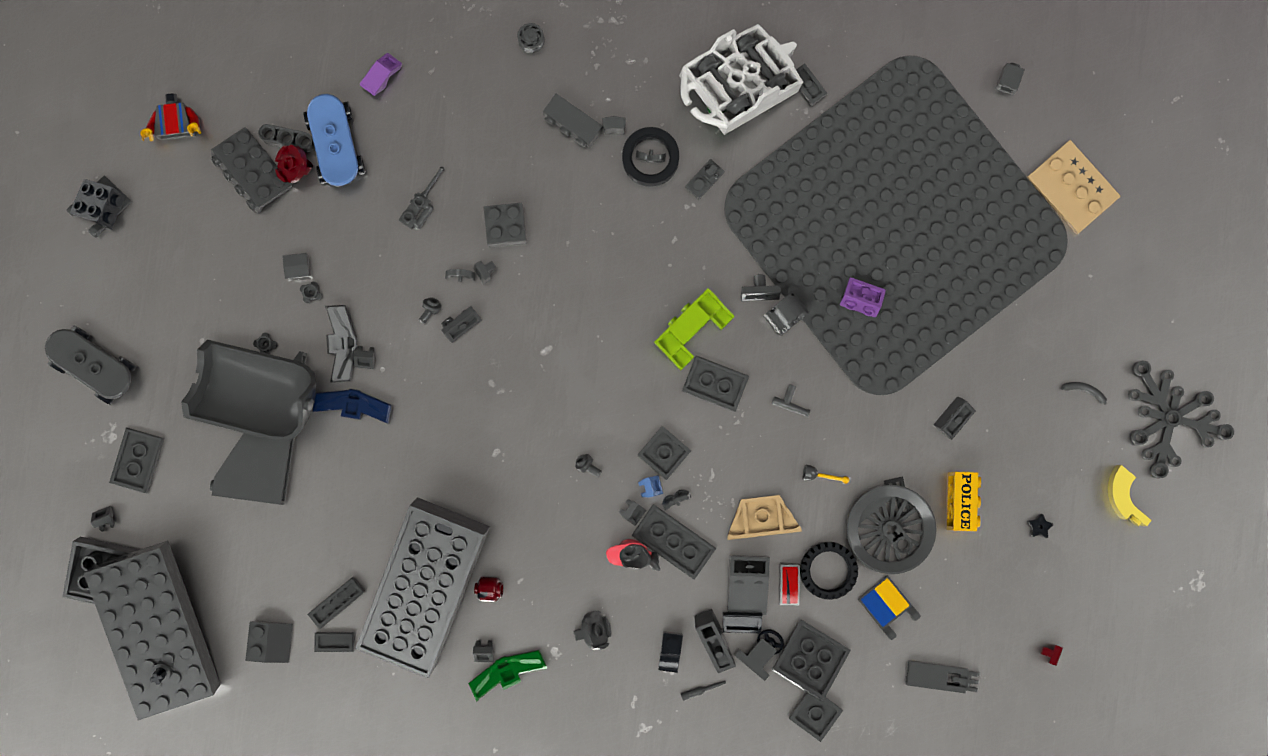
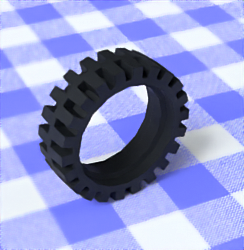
[800,542,858,600]

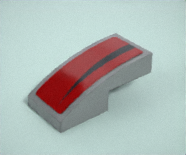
[780,563,800,605]

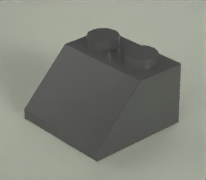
[245,620,293,663]

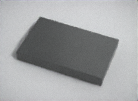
[682,356,749,412]
[109,428,164,493]

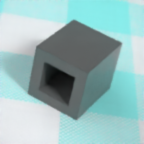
[996,63,1025,95]

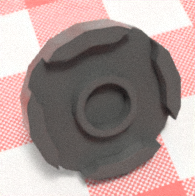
[573,611,611,650]

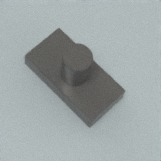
[741,274,781,301]

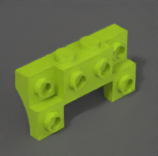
[654,288,735,371]

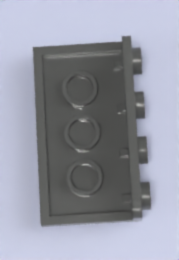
[211,127,293,213]

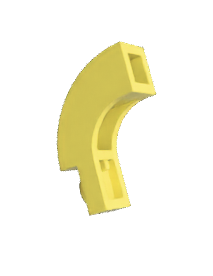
[1107,465,1152,527]

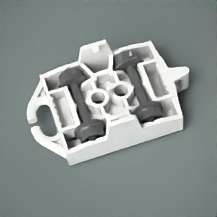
[679,24,803,135]

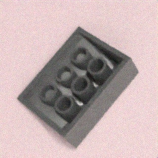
[62,536,141,604]

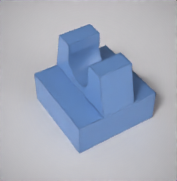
[638,475,663,498]

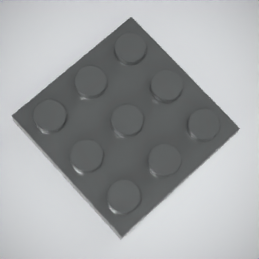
[772,620,851,701]

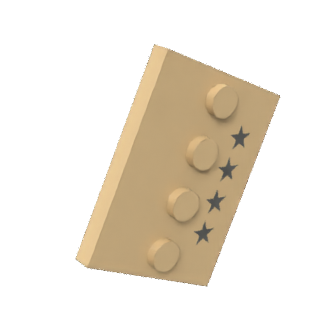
[1027,140,1121,234]

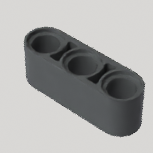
[258,124,315,153]

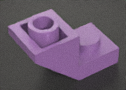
[360,53,402,96]

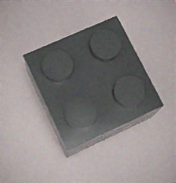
[484,203,527,248]

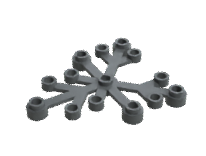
[1128,361,1234,478]

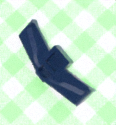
[312,389,392,424]

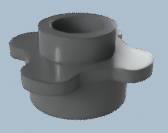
[300,281,322,303]
[253,333,276,354]

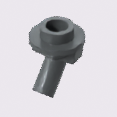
[418,297,441,324]
[575,454,602,477]

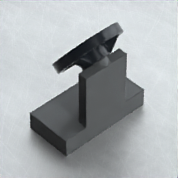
[734,629,784,681]

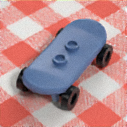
[303,94,366,186]

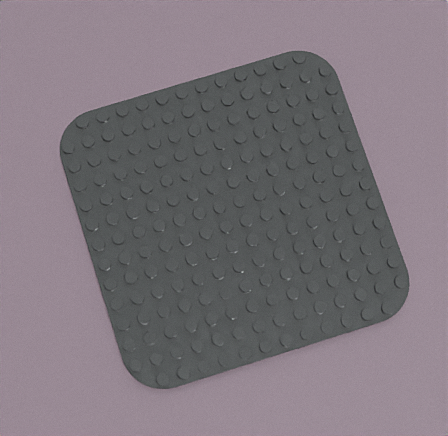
[724,56,1068,395]

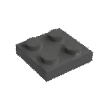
[638,426,691,480]
[789,692,843,742]

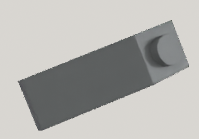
[694,609,736,673]

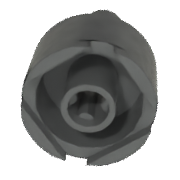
[764,292,809,336]

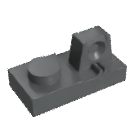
[685,159,725,200]
[441,306,482,343]

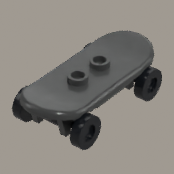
[45,325,137,405]

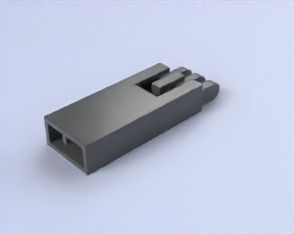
[906,660,980,693]

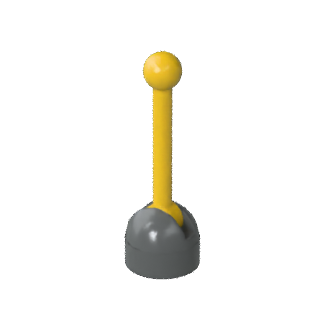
[803,465,849,484]

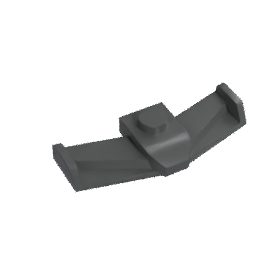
[325,305,357,383]

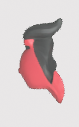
[606,539,660,571]

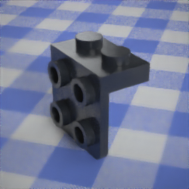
[70,179,126,230]

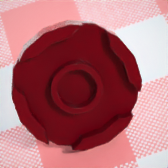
[275,145,313,183]

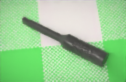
[681,681,726,701]

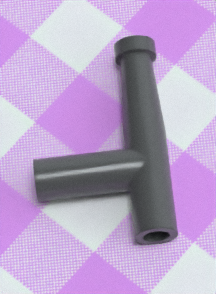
[772,384,810,417]

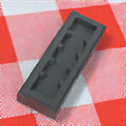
[307,577,365,629]

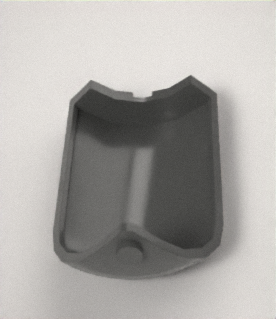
[181,339,316,441]

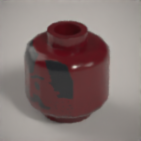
[474,577,504,602]

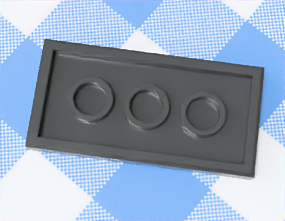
[631,504,716,580]

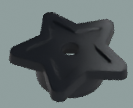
[1028,514,1053,538]

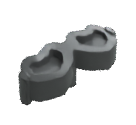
[636,149,666,163]
[445,269,475,282]
[662,490,692,510]

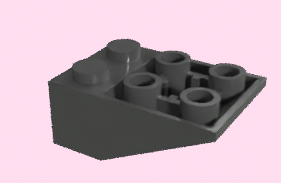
[728,555,770,615]

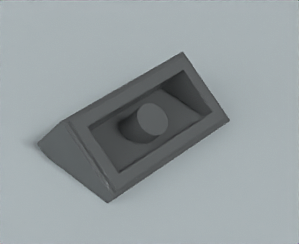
[934,396,976,440]

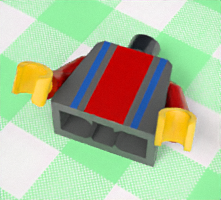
[140,93,202,141]

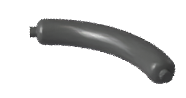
[1061,382,1107,405]

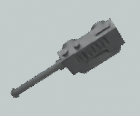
[399,167,444,229]

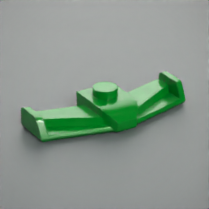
[468,650,548,702]

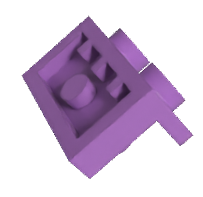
[840,277,886,317]

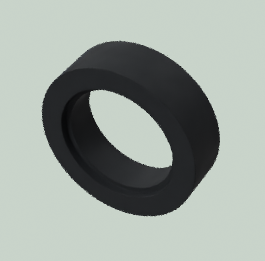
[622,127,679,187]

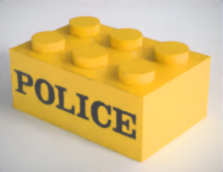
[946,472,981,531]

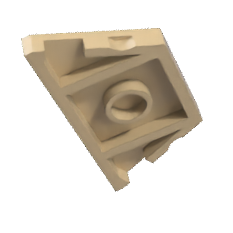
[727,495,802,540]

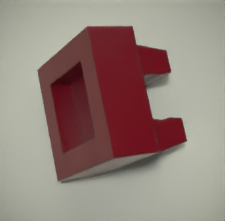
[1041,645,1063,666]

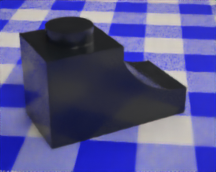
[658,631,683,673]

